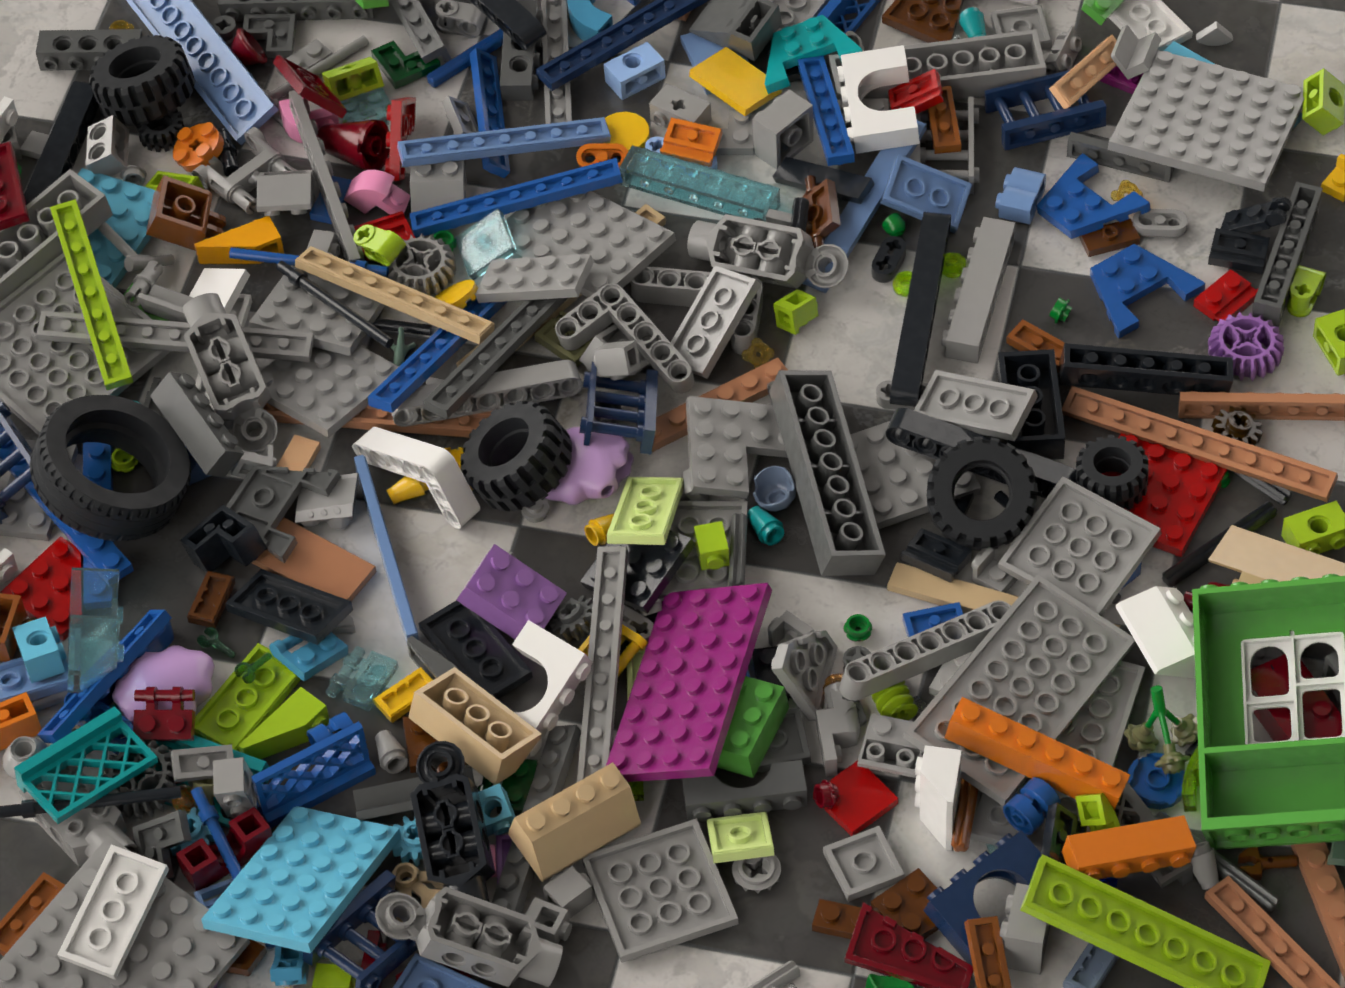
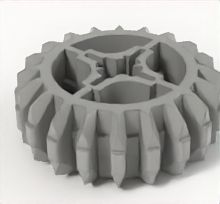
[383,233,456,296]

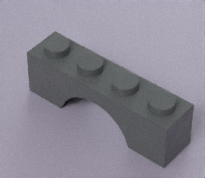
[682,760,807,822]

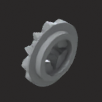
[732,855,781,894]

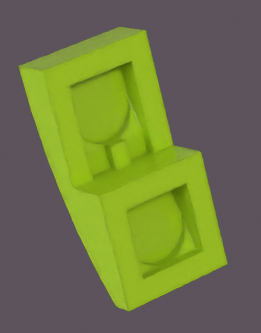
[1075,793,1120,832]

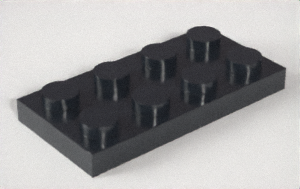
[225,569,353,645]
[418,600,533,699]

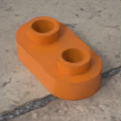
[576,143,630,171]

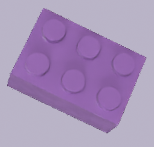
[456,544,567,640]

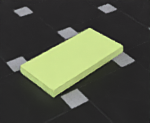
[607,477,684,545]

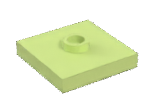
[706,812,775,863]

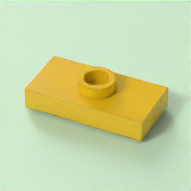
[373,667,433,723]

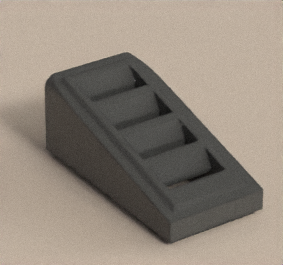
[407,636,458,680]

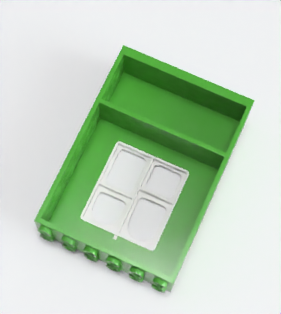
[1192,574,1345,850]

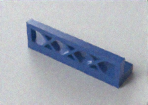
[817,0,881,33]

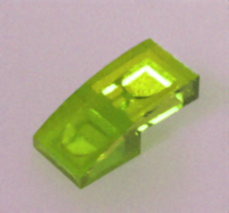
[1181,747,1200,812]

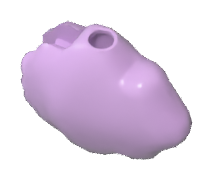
[545,422,634,505]
[112,645,214,724]

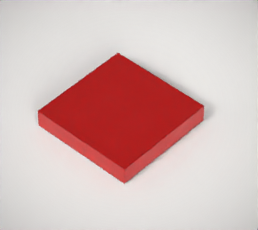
[813,760,899,836]

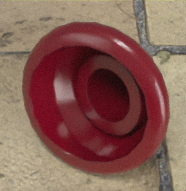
[230,28,267,67]

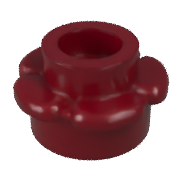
[814,779,839,809]

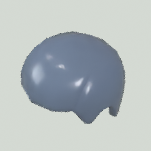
[753,465,796,512]

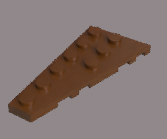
[882,0,964,43]

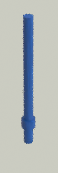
[229,247,389,277]
[191,787,275,949]

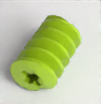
[871,680,918,721]

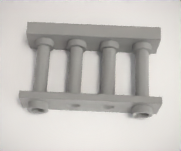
[909,97,979,194]

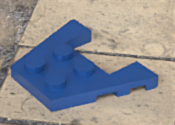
[1036,153,1151,239]
[1090,244,1205,338]

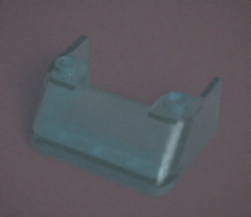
[67,568,124,694]

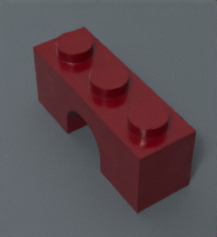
[176,806,272,891]

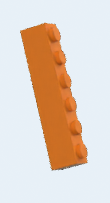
[944,697,1130,811]

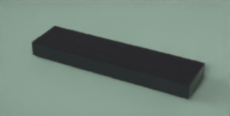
[772,157,874,204]

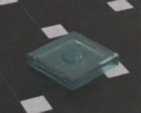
[455,209,517,280]

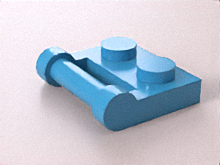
[269,632,348,681]

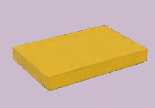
[689,47,782,116]

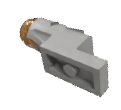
[816,674,867,777]

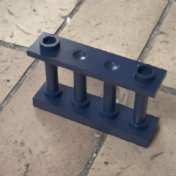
[984,70,1106,151]
[579,361,658,455]
[0,401,33,524]
[303,870,418,988]

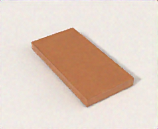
[251,518,377,602]

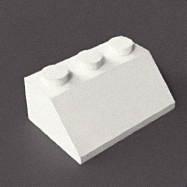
[1115,586,1196,679]
[915,745,962,851]

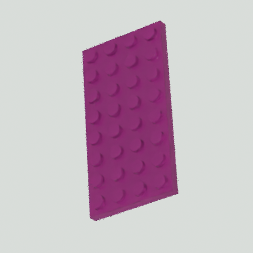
[606,583,772,782]

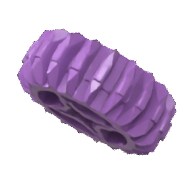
[1208,312,1284,381]

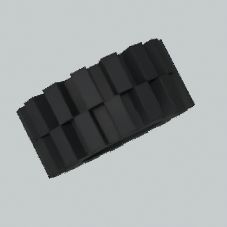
[136,108,185,152]

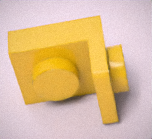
[1321,154,1345,202]

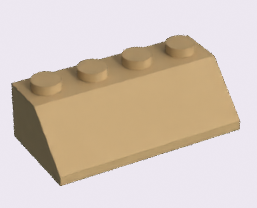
[408,667,542,785]
[508,762,641,882]

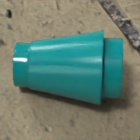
[959,7,987,38]
[747,506,784,545]

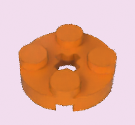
[173,122,224,172]

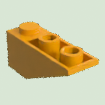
[194,216,284,264]

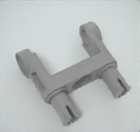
[192,127,297,214]

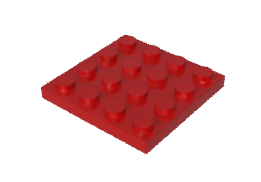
[1102,433,1228,557]

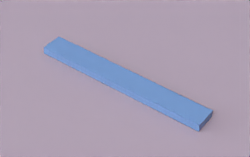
[397,117,611,167]
[802,120,927,293]
[354,455,419,643]

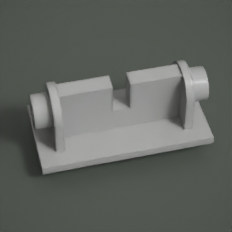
[1045,26,1082,75]

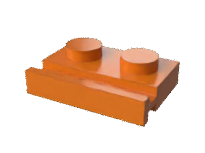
[660,117,723,167]

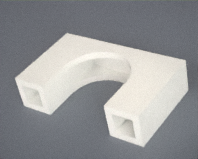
[837,45,920,154]
[512,620,593,759]

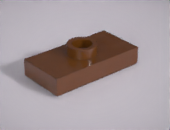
[1079,218,1140,257]
[187,571,236,628]

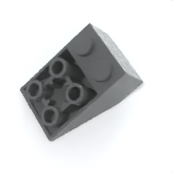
[689,0,782,61]

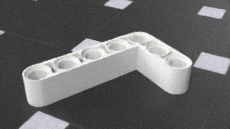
[352,427,480,529]

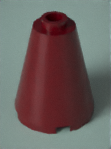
[316,119,390,171]

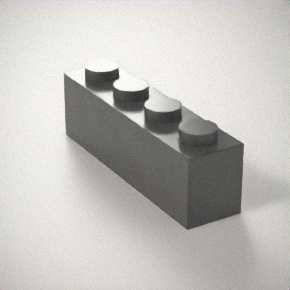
[150,372,244,477]

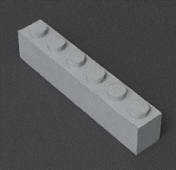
[941,217,1015,364]

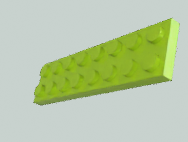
[1020,854,1271,988]

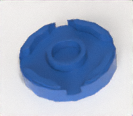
[1128,752,1188,810]

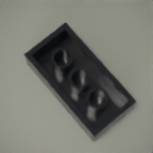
[997,349,1065,460]

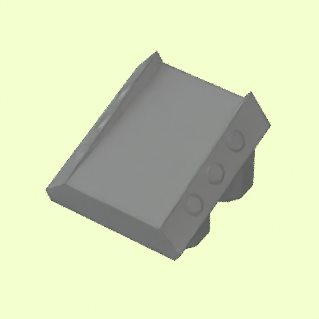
[295,473,358,529]

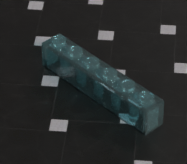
[619,145,780,222]

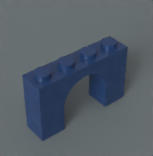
[923,830,1041,965]

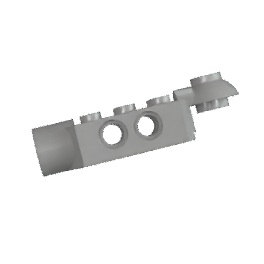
[687,214,849,289]
[182,293,278,453]
[3,736,137,867]
[375,887,563,987]

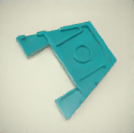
[765,15,863,94]

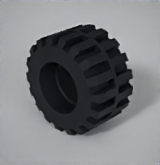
[1076,435,1149,510]

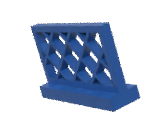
[251,721,376,829]

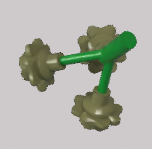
[1124,685,1198,775]

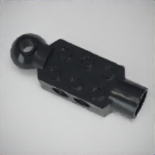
[410,741,496,902]

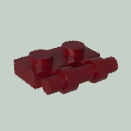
[133,687,195,741]

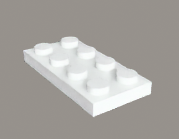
[57,844,169,980]

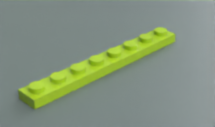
[50,199,133,391]

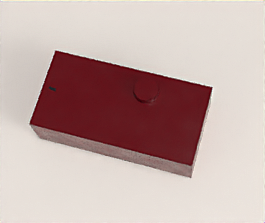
[1251,654,1342,741]

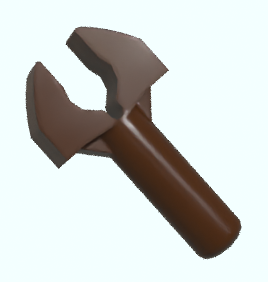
[1238,847,1298,880]

